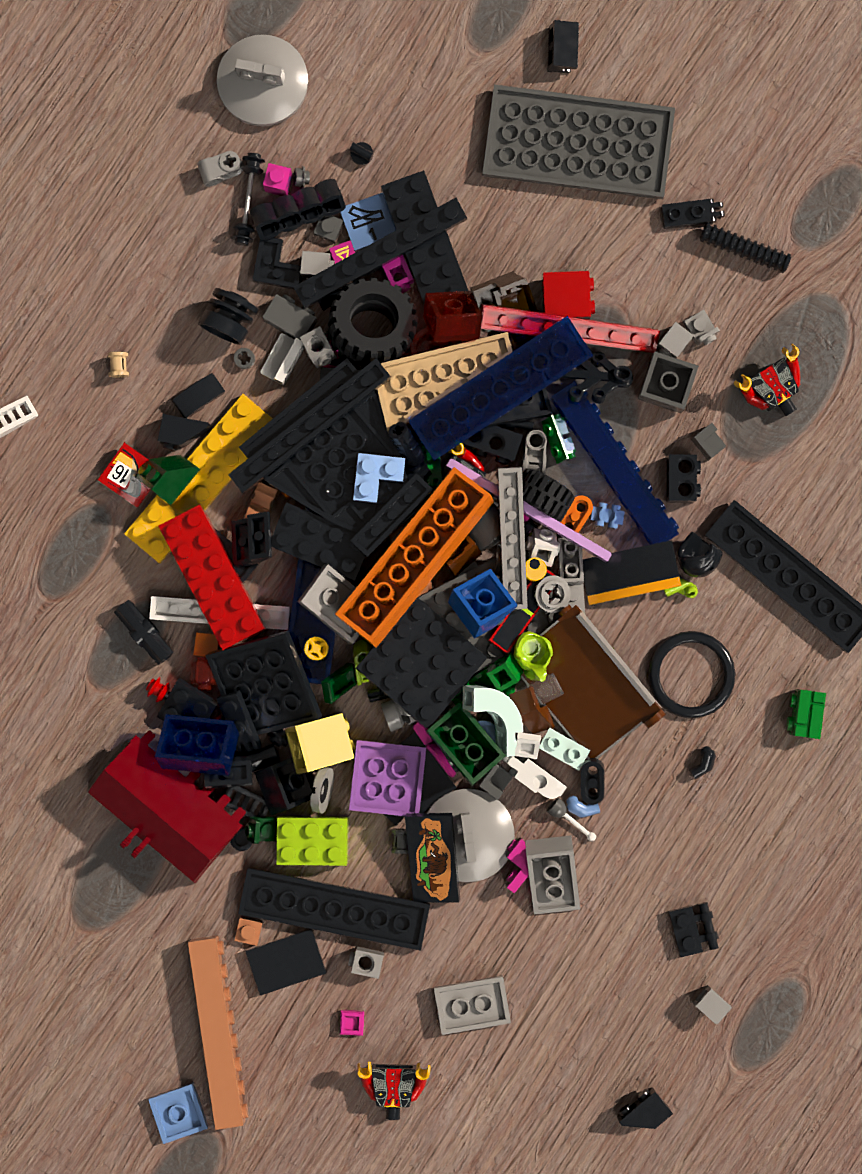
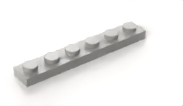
[498,467,528,609]

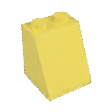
[285,713,356,774]

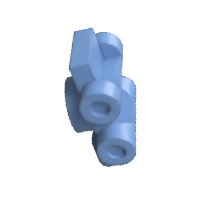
[590,502,625,529]

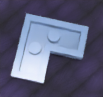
[353,453,405,503]

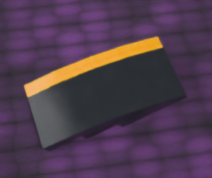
[583,540,681,605]

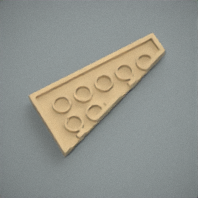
[377,332,513,434]

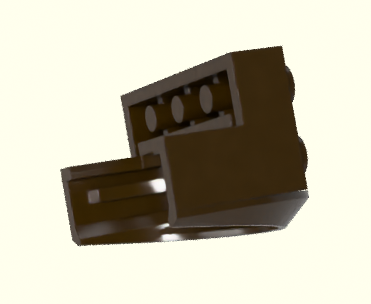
[470,271,555,377]

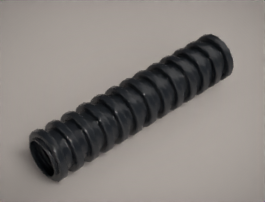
[700,222,791,274]

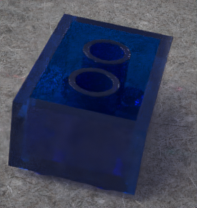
[155,714,239,776]

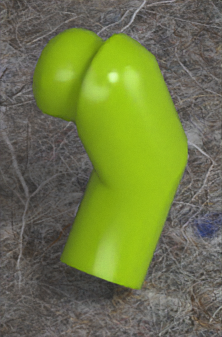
[663,578,698,598]

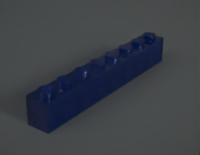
[551,381,679,545]

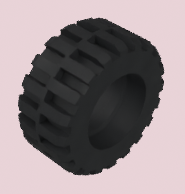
[328,278,418,369]

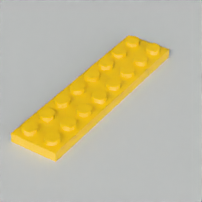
[124,394,273,564]

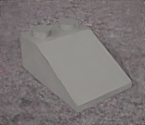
[525,835,580,915]

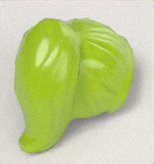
[513,631,553,682]

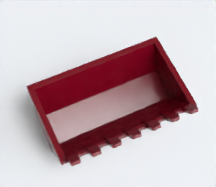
[88,730,246,883]

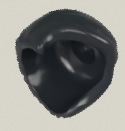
[677,532,722,578]

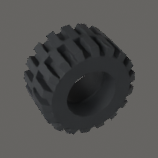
[522,468,575,522]

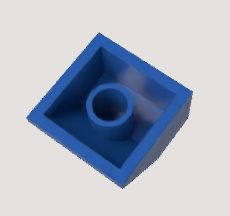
[448,569,518,639]

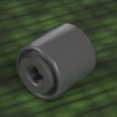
[468,503,501,552]

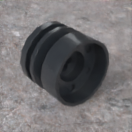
[198,288,258,345]

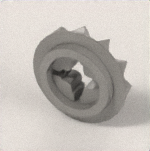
[534,576,571,613]

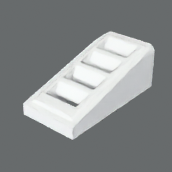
[0,396,38,438]

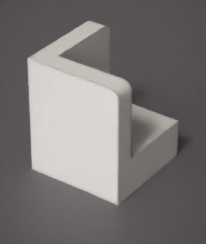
[515,732,541,759]

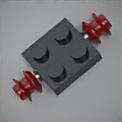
[146,677,229,741]

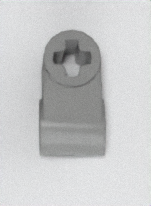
[197,151,244,187]
[522,430,547,474]

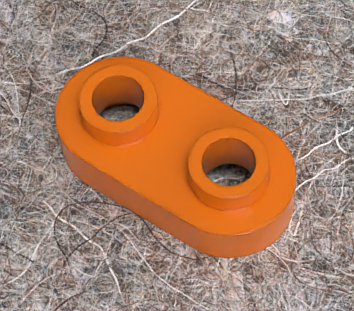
[560,495,593,533]

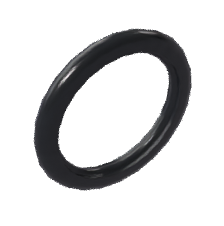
[648,631,736,719]

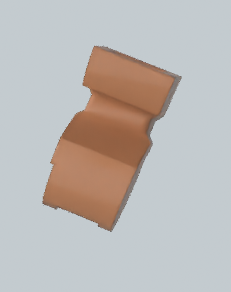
[244,482,280,519]

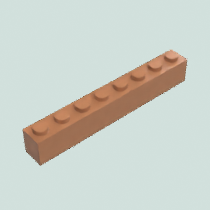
[188,935,249,1130]

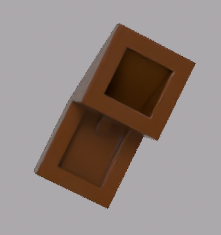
[509,686,555,734]

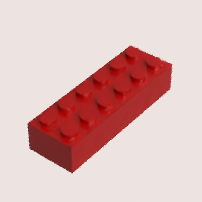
[158,504,266,650]

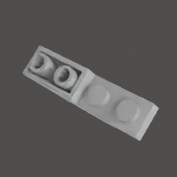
[558,538,585,614]

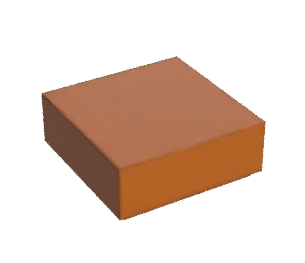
[193,632,219,657]

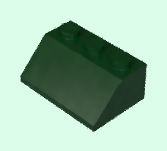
[426,702,506,786]

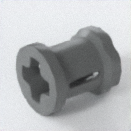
[391,828,408,854]

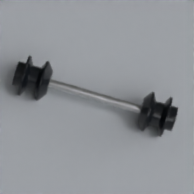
[231,153,265,246]

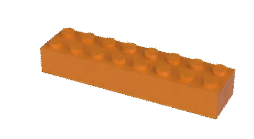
[335,467,494,648]

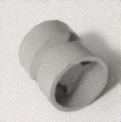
[381,700,417,732]

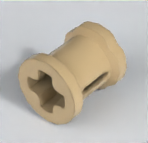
[108,352,129,378]

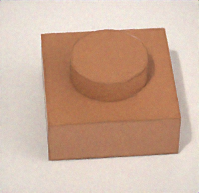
[234,917,263,946]

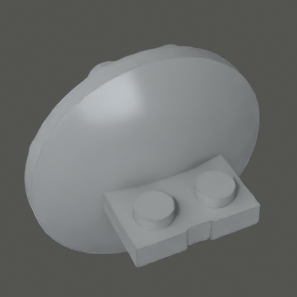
[217,35,308,126]
[427,788,515,882]

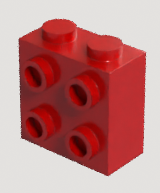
[542,271,595,320]

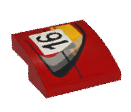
[98,442,151,508]

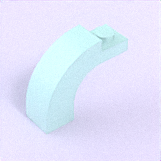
[463,685,523,757]

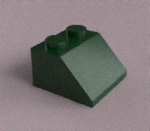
[135,455,200,505]

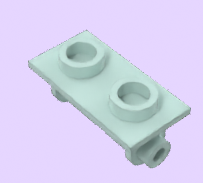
[539,728,590,771]

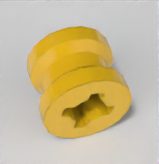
[304,637,329,660]

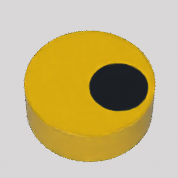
[526,558,547,582]

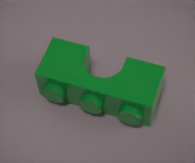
[452,652,524,705]

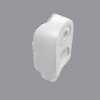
[502,756,567,799]

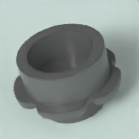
[293,166,310,189]

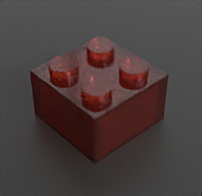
[423,291,483,343]

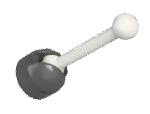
[547,798,596,842]

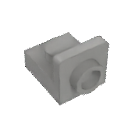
[683,310,720,346]

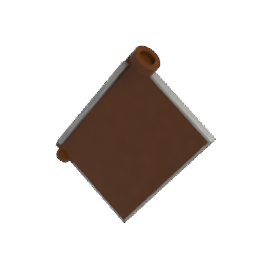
[521,604,666,759]

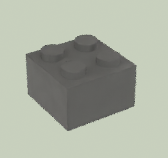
[638,352,699,413]

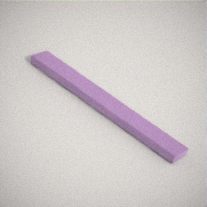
[446,459,612,563]

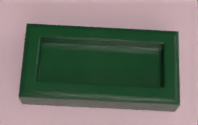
[321,663,357,704]

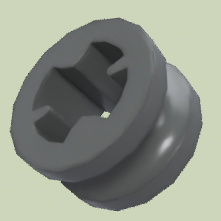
[234,348,255,369]

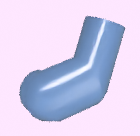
[566,796,600,818]

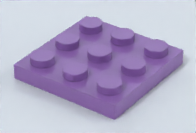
[349,740,426,816]

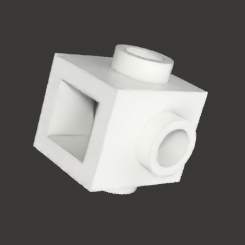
[525,528,560,567]

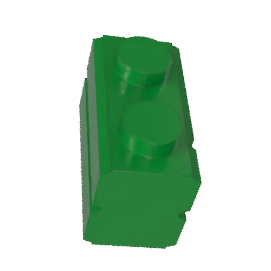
[786,689,826,739]

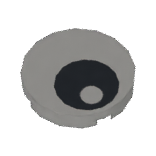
[310,767,334,813]

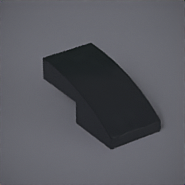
[172,373,225,418]

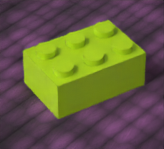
[276,816,349,866]

